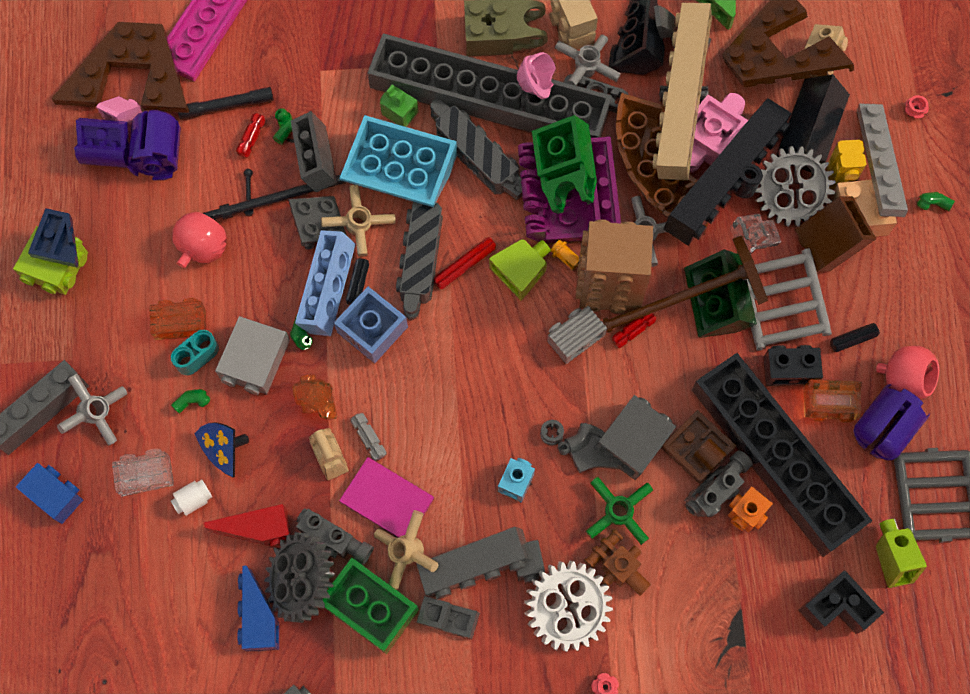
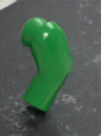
[917,192,955,212]

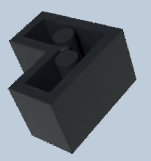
[798,570,884,634]

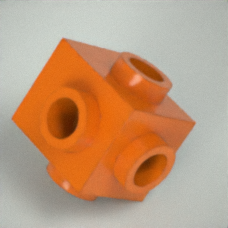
[727,486,773,533]

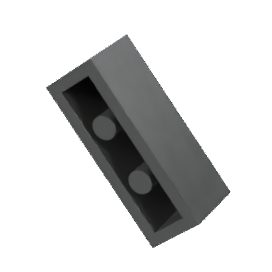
[291,111,337,192]

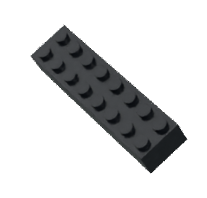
[692,353,873,557]

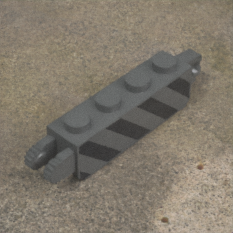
[430,98,522,200]
[396,202,443,320]

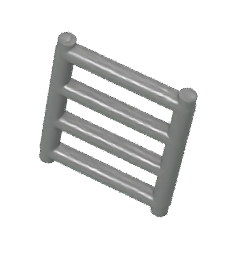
[747,248,832,351]

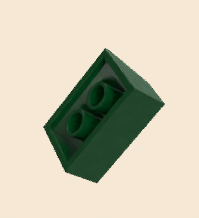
[684,249,757,338]

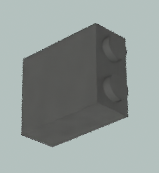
[593,395,676,480]

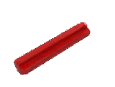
[433,237,496,289]

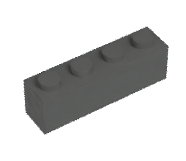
[0,360,89,455]
[416,527,533,599]

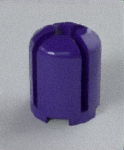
[127,110,181,180]
[853,384,930,461]

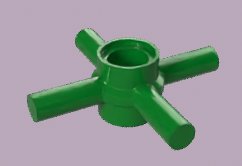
[585,477,653,545]

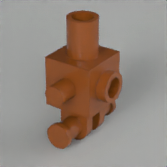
[584,529,651,596]

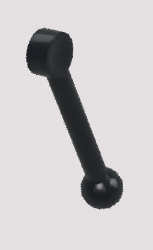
[243,169,254,217]

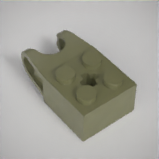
[464,0,548,56]

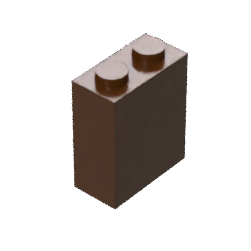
[795,196,876,272]

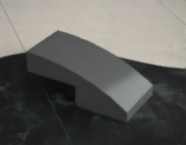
[654,5,678,49]
[417,596,480,639]

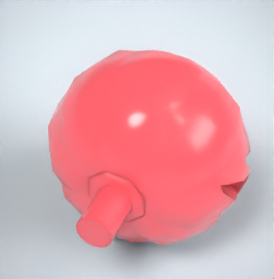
[172,212,227,268]
[876,346,939,401]

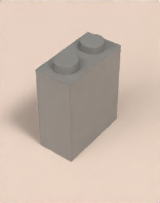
[215,316,290,395]

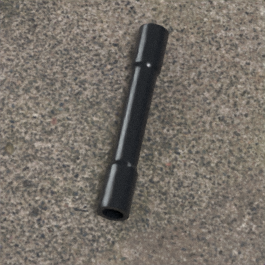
[178,87,274,120]

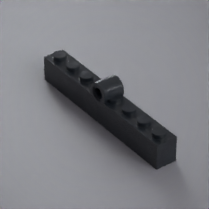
[663,98,792,246]

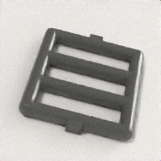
[894,448,970,543]

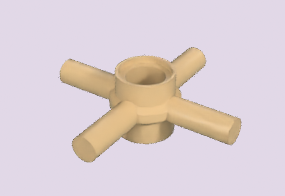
[321,185,396,257]
[374,510,438,589]

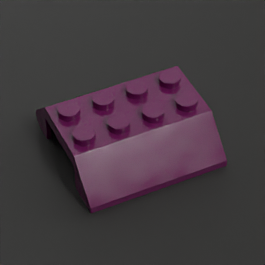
[518,137,621,244]

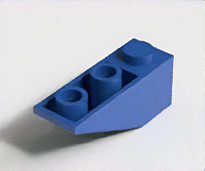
[237,566,279,652]

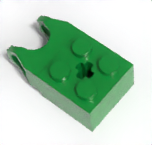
[532,115,597,214]

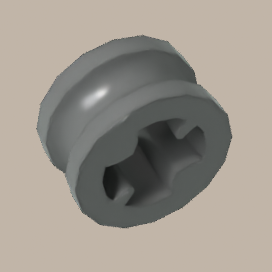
[540,420,564,446]

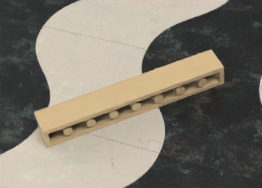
[653,3,712,180]

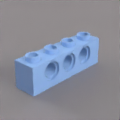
[295,230,356,336]

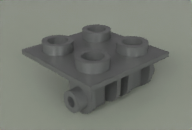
[288,196,346,250]

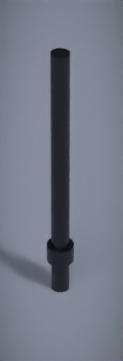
[203,174,345,220]

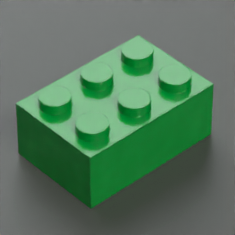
[323,558,419,655]

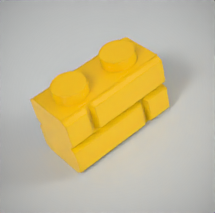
[826,140,867,190]

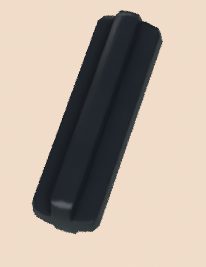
[346,258,369,305]
[830,323,880,352]

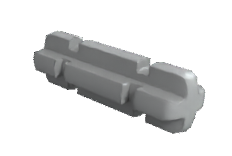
[351,413,387,461]

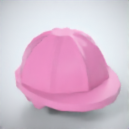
[517,52,555,99]

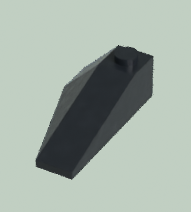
[609,0,665,75]

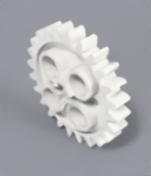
[524,560,613,652]

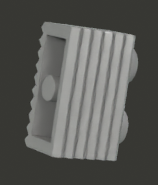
[547,306,607,364]

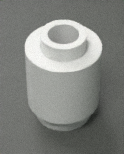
[171,479,212,516]

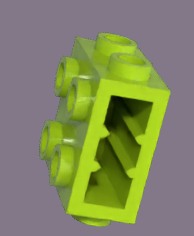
[13,226,88,295]

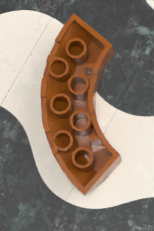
[616,93,708,235]

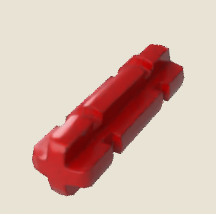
[236,113,265,158]
[612,313,656,348]

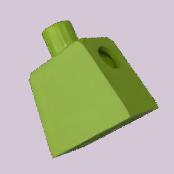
[489,239,551,301]
[876,519,927,588]

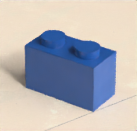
[16,462,83,524]

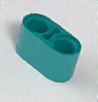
[171,330,219,376]

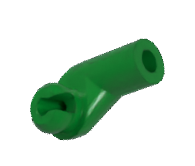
[272,108,293,145]
[290,314,313,350]
[171,389,210,414]

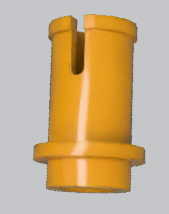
[551,240,579,271]

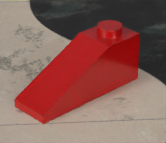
[204,504,292,548]

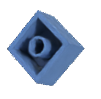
[334,286,408,364]

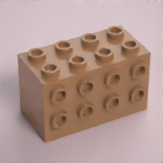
[576,220,653,314]

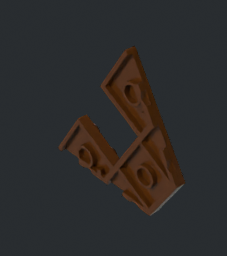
[722,0,854,88]
[52,22,189,113]

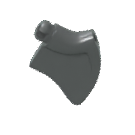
[558,423,621,473]

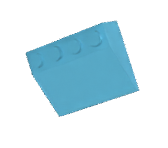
[340,115,457,207]

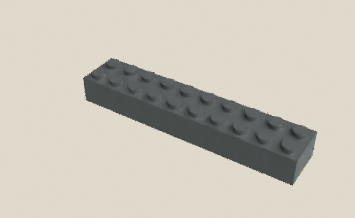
[367,33,612,138]

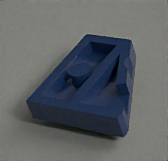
[28,208,78,268]

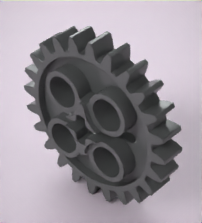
[264,532,335,623]

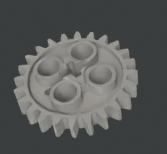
[755,146,836,226]

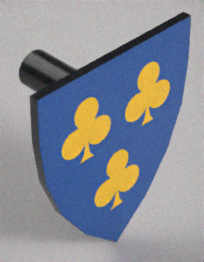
[195,422,249,477]

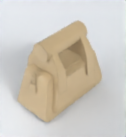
[309,428,349,481]

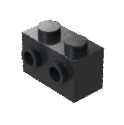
[763,345,823,386]

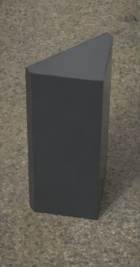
[776,74,850,172]

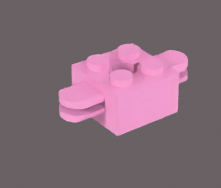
[689,93,748,173]

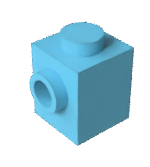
[498,458,535,503]

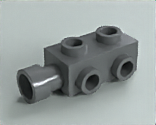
[684,450,753,517]
[296,508,374,565]

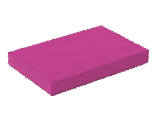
[339,457,434,538]

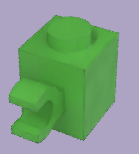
[380,84,419,127]

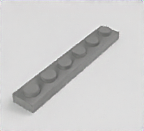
[857,104,908,217]

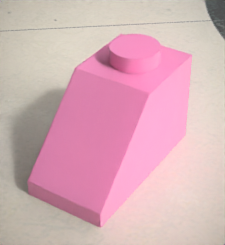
[96,96,142,140]

